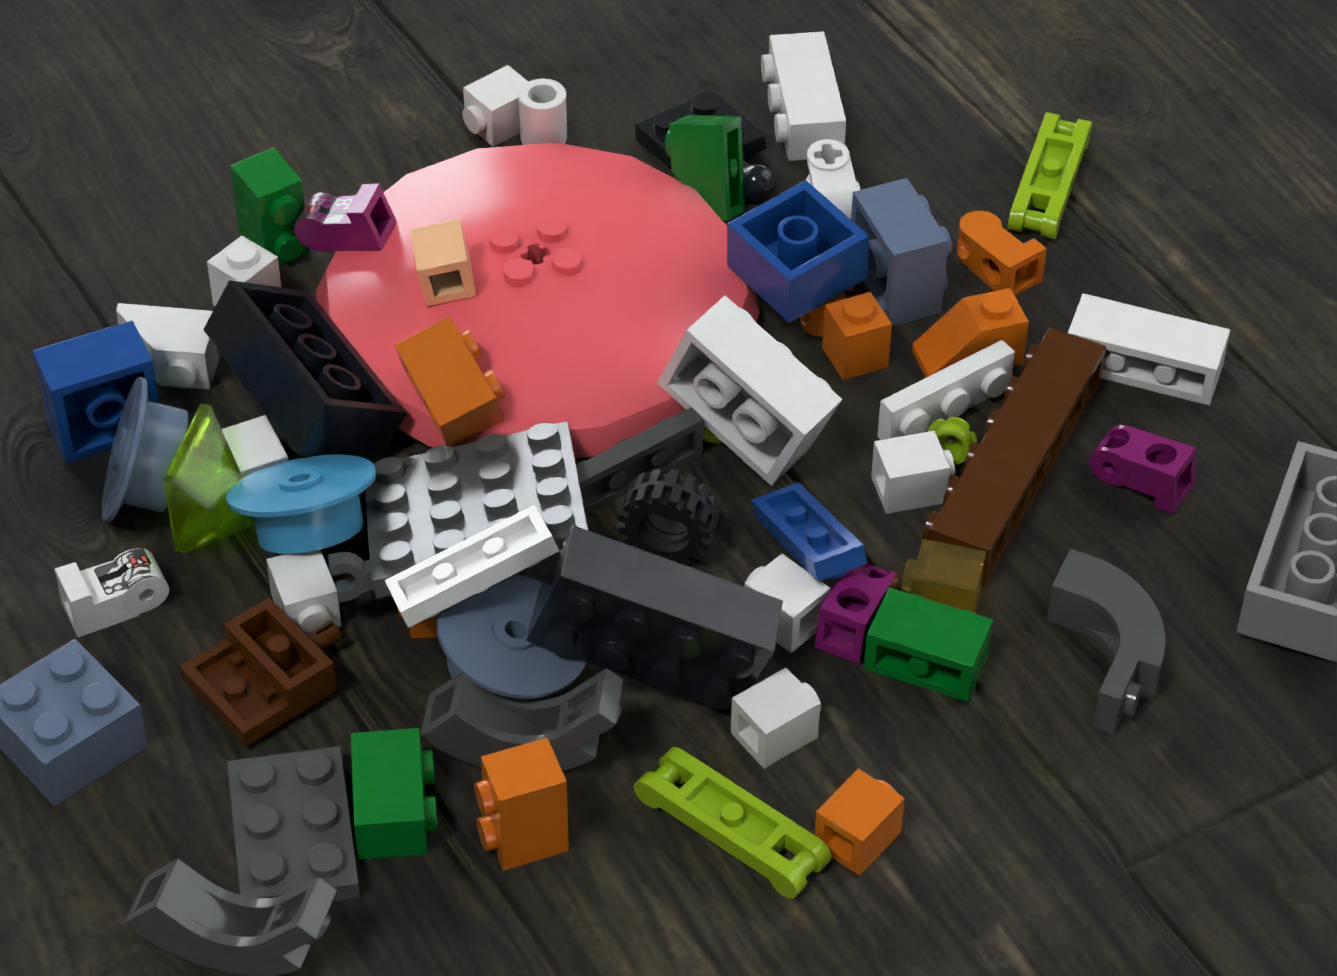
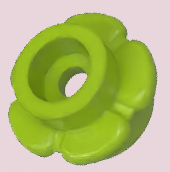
[927,417,977,465]

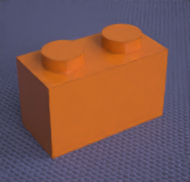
[394,316,505,447]
[474,737,569,871]

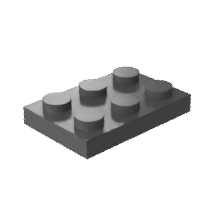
[227,746,360,901]

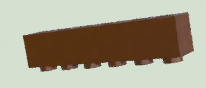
[922,327,1106,586]

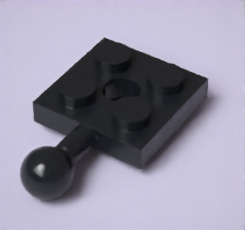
[635,89,776,202]

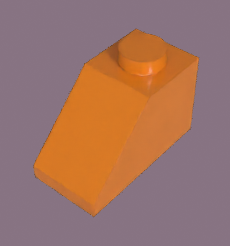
[912,288,1029,378]

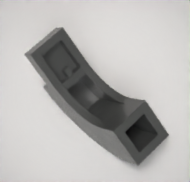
[1047,548,1165,734]
[420,669,623,771]
[124,859,337,976]

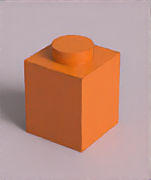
[822,292,892,381]
[814,768,905,876]

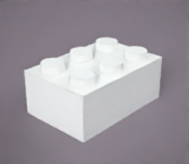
[657,295,842,486]

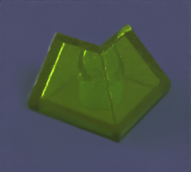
[163,404,253,553]

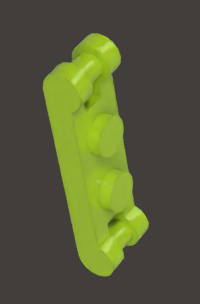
[1008,112,1092,240]
[633,747,832,899]

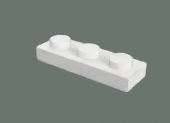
[877,340,1015,440]
[385,505,559,628]

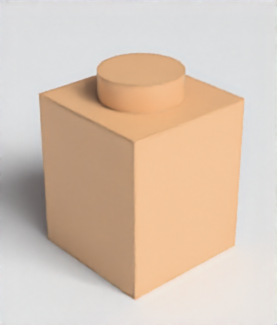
[410,219,476,307]

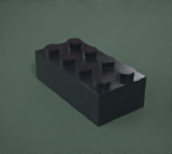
[203,280,407,462]
[526,525,783,713]

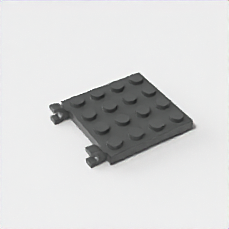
[328,421,589,602]

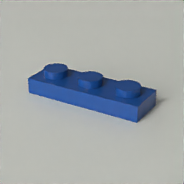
[751,482,867,582]

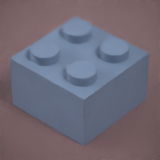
[851,178,952,327]
[0,639,148,806]

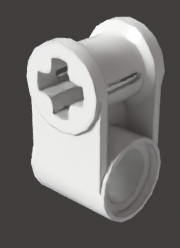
[806,139,860,219]

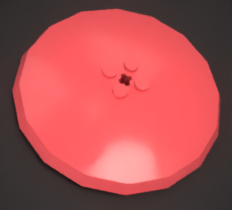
[316,142,760,458]

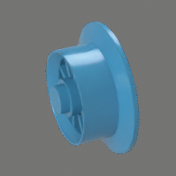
[226,454,376,554]

